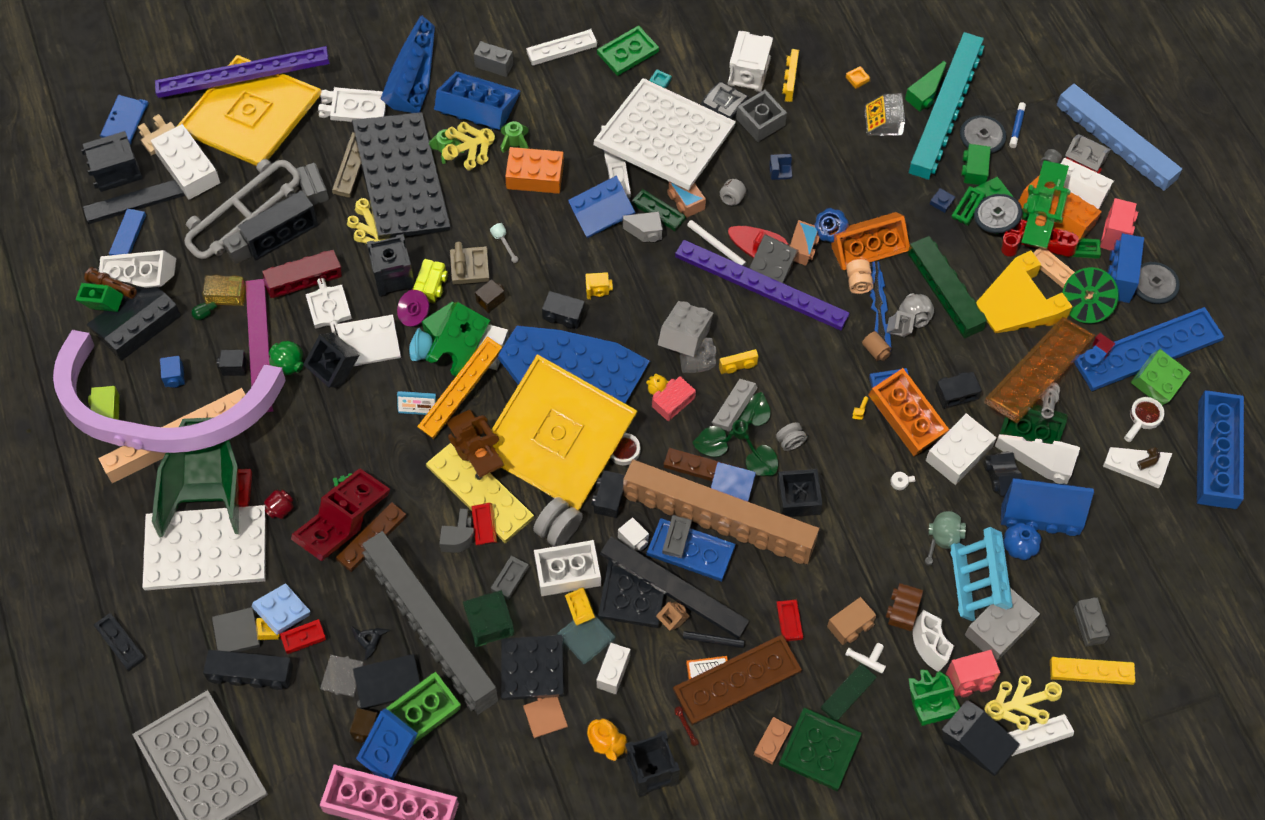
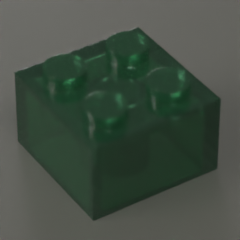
[463,590,514,647]

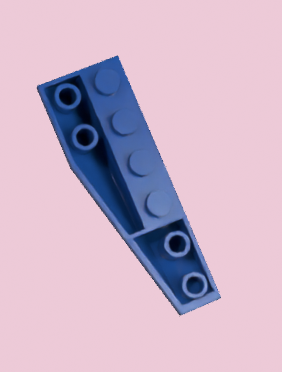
[381,16,435,113]

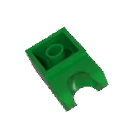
[426,302,490,377]

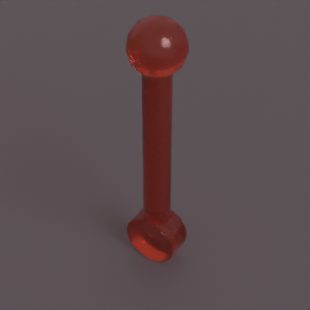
[674,707,699,746]

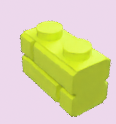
[413,259,448,303]

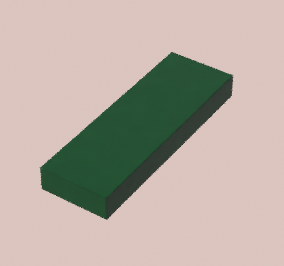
[632,189,686,231]

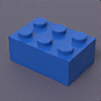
[1107,233,1144,303]

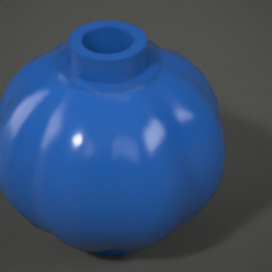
[814,208,849,243]
[1003,523,1041,560]

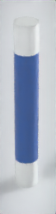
[1009,103,1026,148]

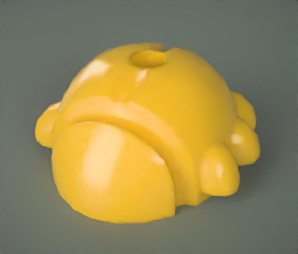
[646,374,669,395]

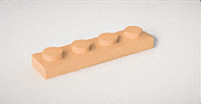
[1034,247,1094,299]

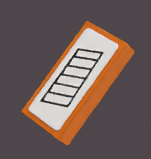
[686,656,728,679]

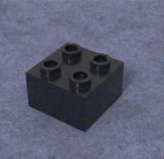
[303,333,359,388]
[776,469,822,517]

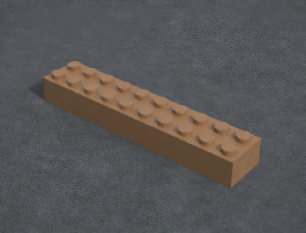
[623,459,819,564]

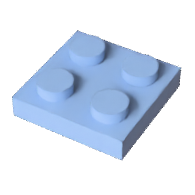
[252,583,310,635]

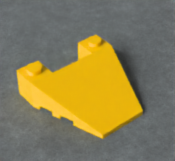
[976,251,1072,333]

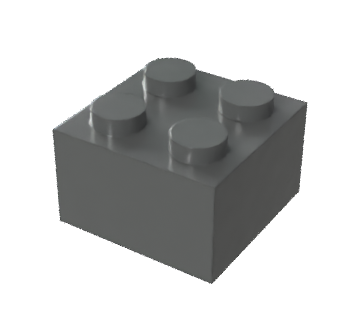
[736,90,787,142]

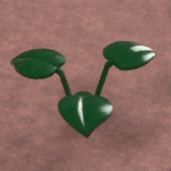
[692,392,778,476]

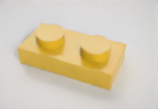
[719,349,758,374]

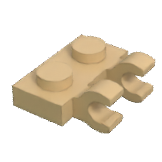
[138,114,175,156]

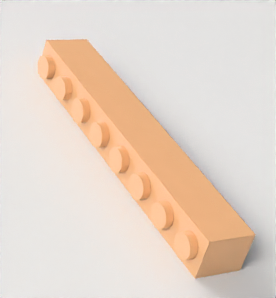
[99,388,245,483]

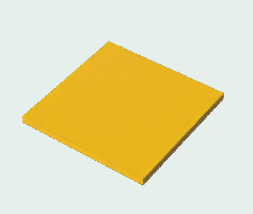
[177,55,322,166]
[492,354,637,511]

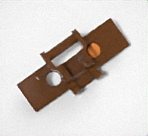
[447,409,504,478]

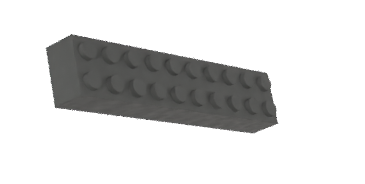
[362,531,498,715]

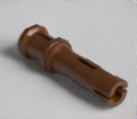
[84,267,137,299]

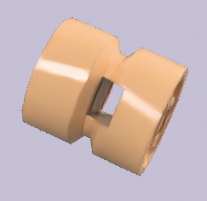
[846,259,874,294]

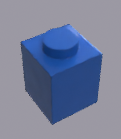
[160,356,185,388]

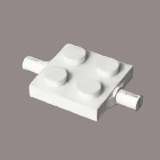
[306,278,352,334]

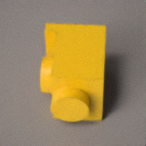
[586,273,613,299]

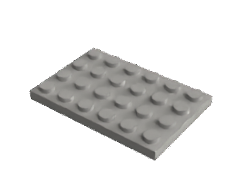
[133,690,268,820]

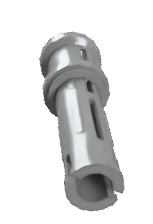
[1041,382,1060,418]

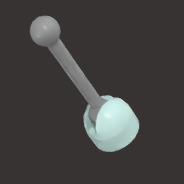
[490,223,518,263]

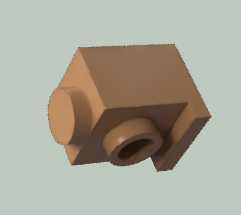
[656,602,689,631]

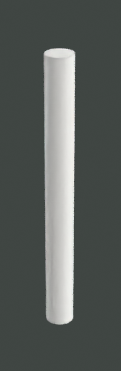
[687,220,746,266]

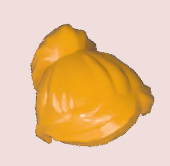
[587,719,627,761]

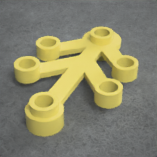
[442,122,495,170]
[347,198,389,244]
[985,676,1062,730]

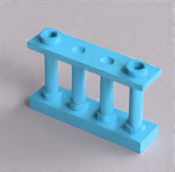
[951,527,1013,621]

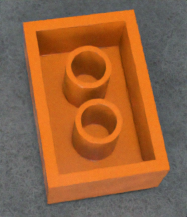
[505,147,564,194]

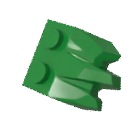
[909,670,960,726]

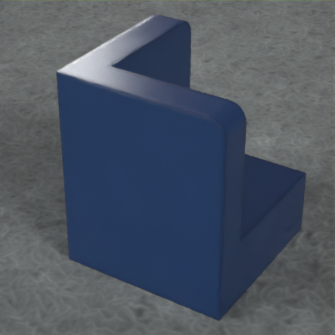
[769,154,792,180]

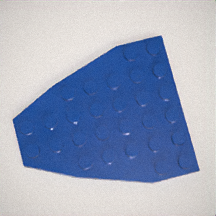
[498,326,650,403]

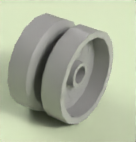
[533,497,583,547]

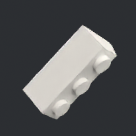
[1061,158,1113,209]
[337,315,401,366]

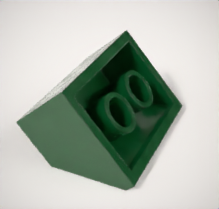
[999,397,1067,444]

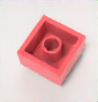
[1100,198,1138,250]
[946,650,1000,697]

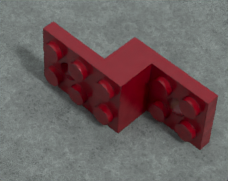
[291,468,390,561]

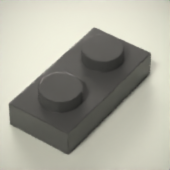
[662,515,692,559]
[491,556,529,600]

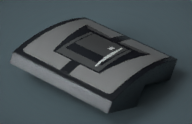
[700,81,749,120]

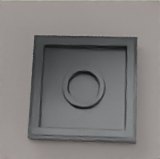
[212,607,260,652]

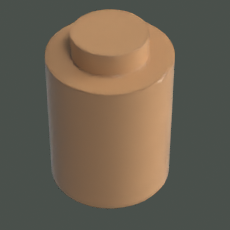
[862,331,891,361]

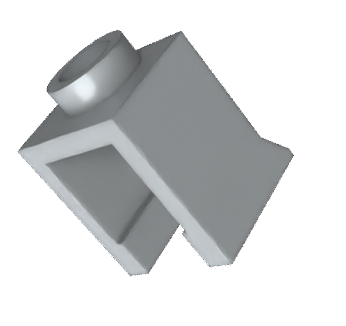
[887,311,915,337]

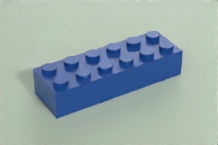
[1197,390,1244,509]

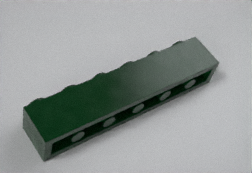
[908,236,987,339]

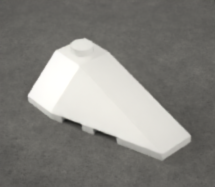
[99,250,176,288]
[995,434,1080,484]

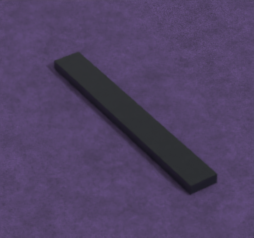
[600,536,749,639]

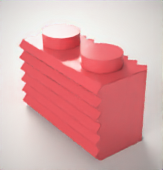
[652,376,696,421]

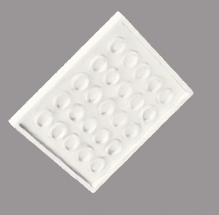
[593,78,736,190]

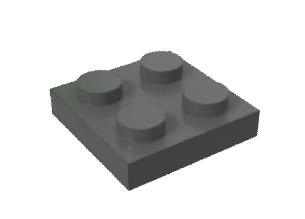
[750,235,798,283]

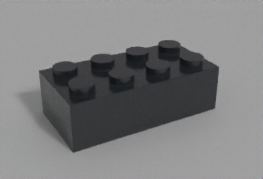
[238,191,318,261]

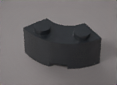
[983,451,1022,496]

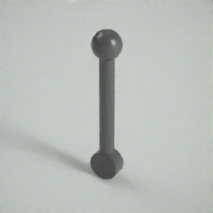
[925,538,935,566]

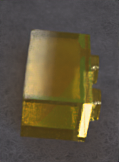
[202,275,246,306]

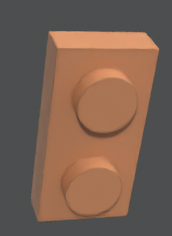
[754,717,792,765]

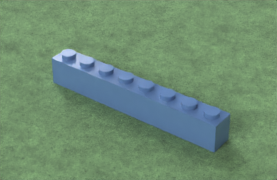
[1057,84,1182,191]

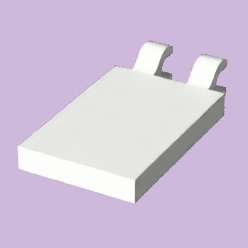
[318,87,386,122]

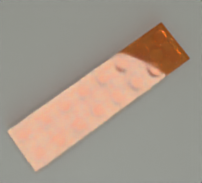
[984,317,1095,423]

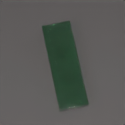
[820,664,876,722]

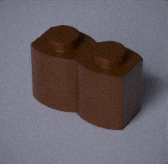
[886,583,923,631]

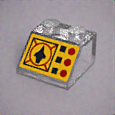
[865,94,905,135]

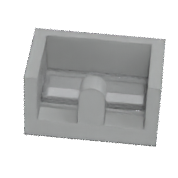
[1065,134,1111,171]

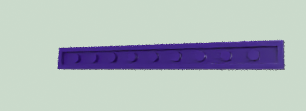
[155,46,330,98]
[675,240,850,330]

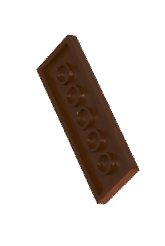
[673,635,802,726]

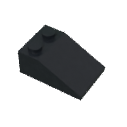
[942,700,1020,776]

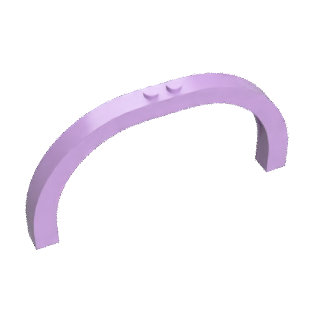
[53,330,286,453]

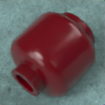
[264,489,294,519]

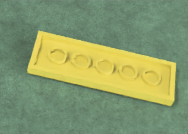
[426,443,534,543]

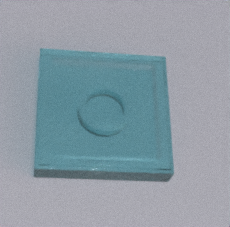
[557,615,615,665]

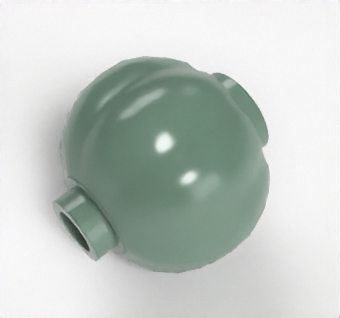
[929,511,966,549]

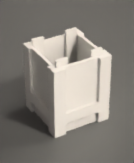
[728,31,773,92]

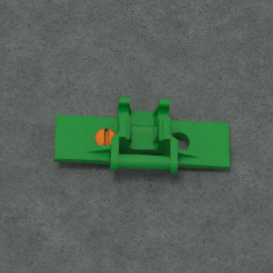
[1022,161,1071,249]

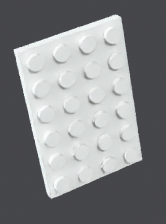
[143,505,266,590]

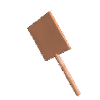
[523,697,568,738]

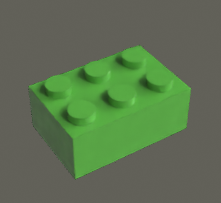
[386,672,461,745]

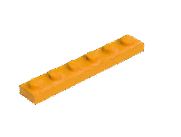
[417,336,503,439]

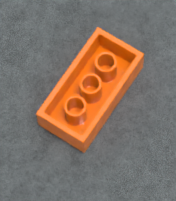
[1018,175,1102,243]
[869,368,949,456]

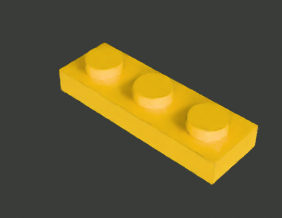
[782,49,799,102]

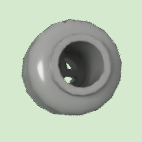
[720,179,746,206]

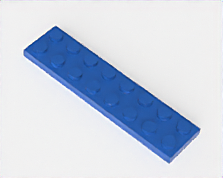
[1073,307,1224,391]

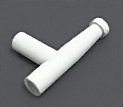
[845,643,886,673]

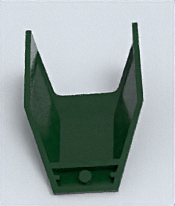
[152,417,239,537]

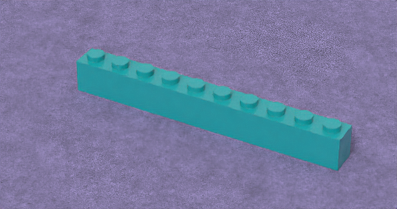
[909,32,985,180]

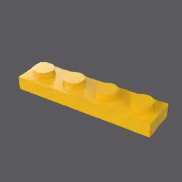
[1050,657,1135,685]

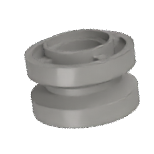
[776,422,807,451]

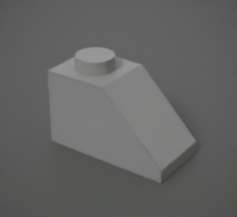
[623,212,662,242]

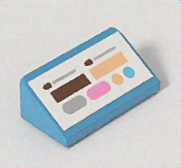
[397,391,437,415]

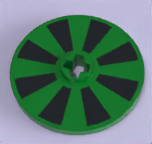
[1063,267,1119,323]

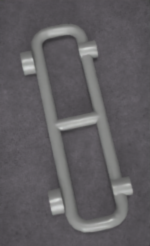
[184,159,300,259]

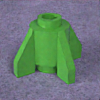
[501,122,528,153]
[429,129,464,164]

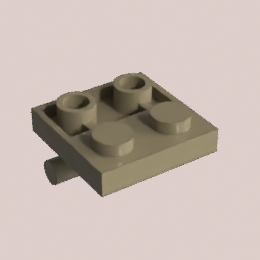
[450,242,489,284]

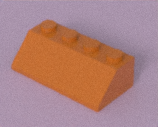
[829,212,910,270]

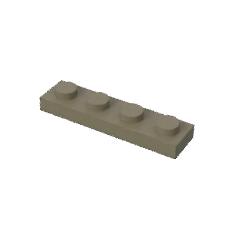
[332,132,361,198]

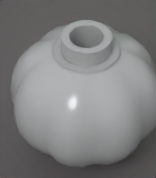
[899,293,934,328]

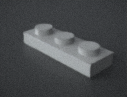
[712,379,758,431]

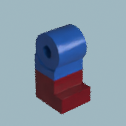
[1081,333,1115,371]

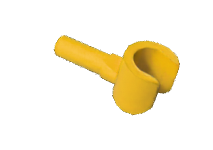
[853,396,869,420]

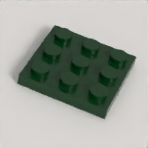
[779,708,862,791]

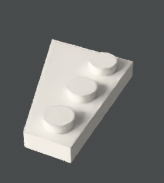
[1103,447,1172,488]

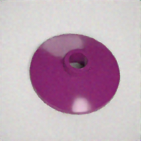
[397,290,429,327]

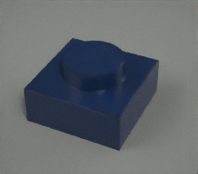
[930,188,955,213]

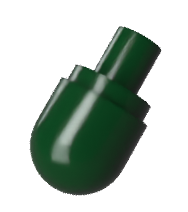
[191,301,217,320]

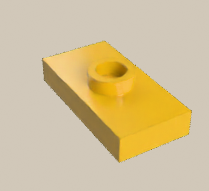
[565,587,595,626]

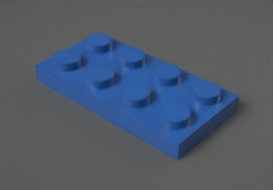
[647,518,735,582]

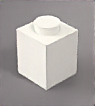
[618,517,649,552]

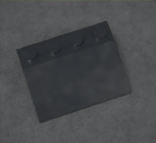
[86,286,181,361]

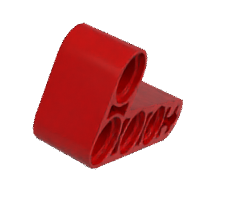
[1001,219,1079,256]

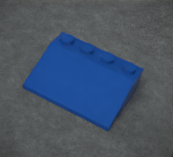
[434,71,520,129]
[1001,478,1094,536]

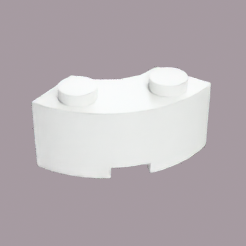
[913,610,954,672]

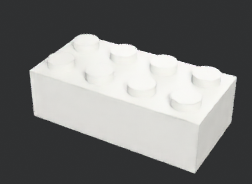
[151,124,220,200]

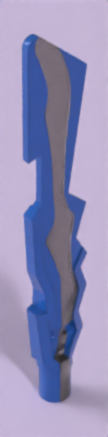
[870,261,891,352]

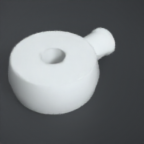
[890,472,915,490]

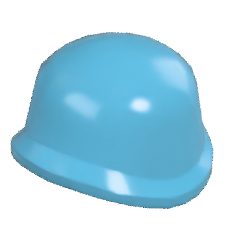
[409,328,433,361]

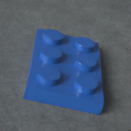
[356,708,418,780]

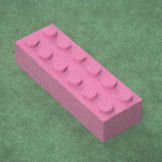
[320,765,458,820]

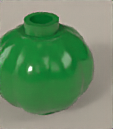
[268,341,304,375]

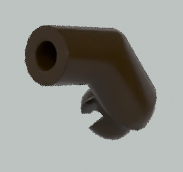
[1137,447,1161,470]

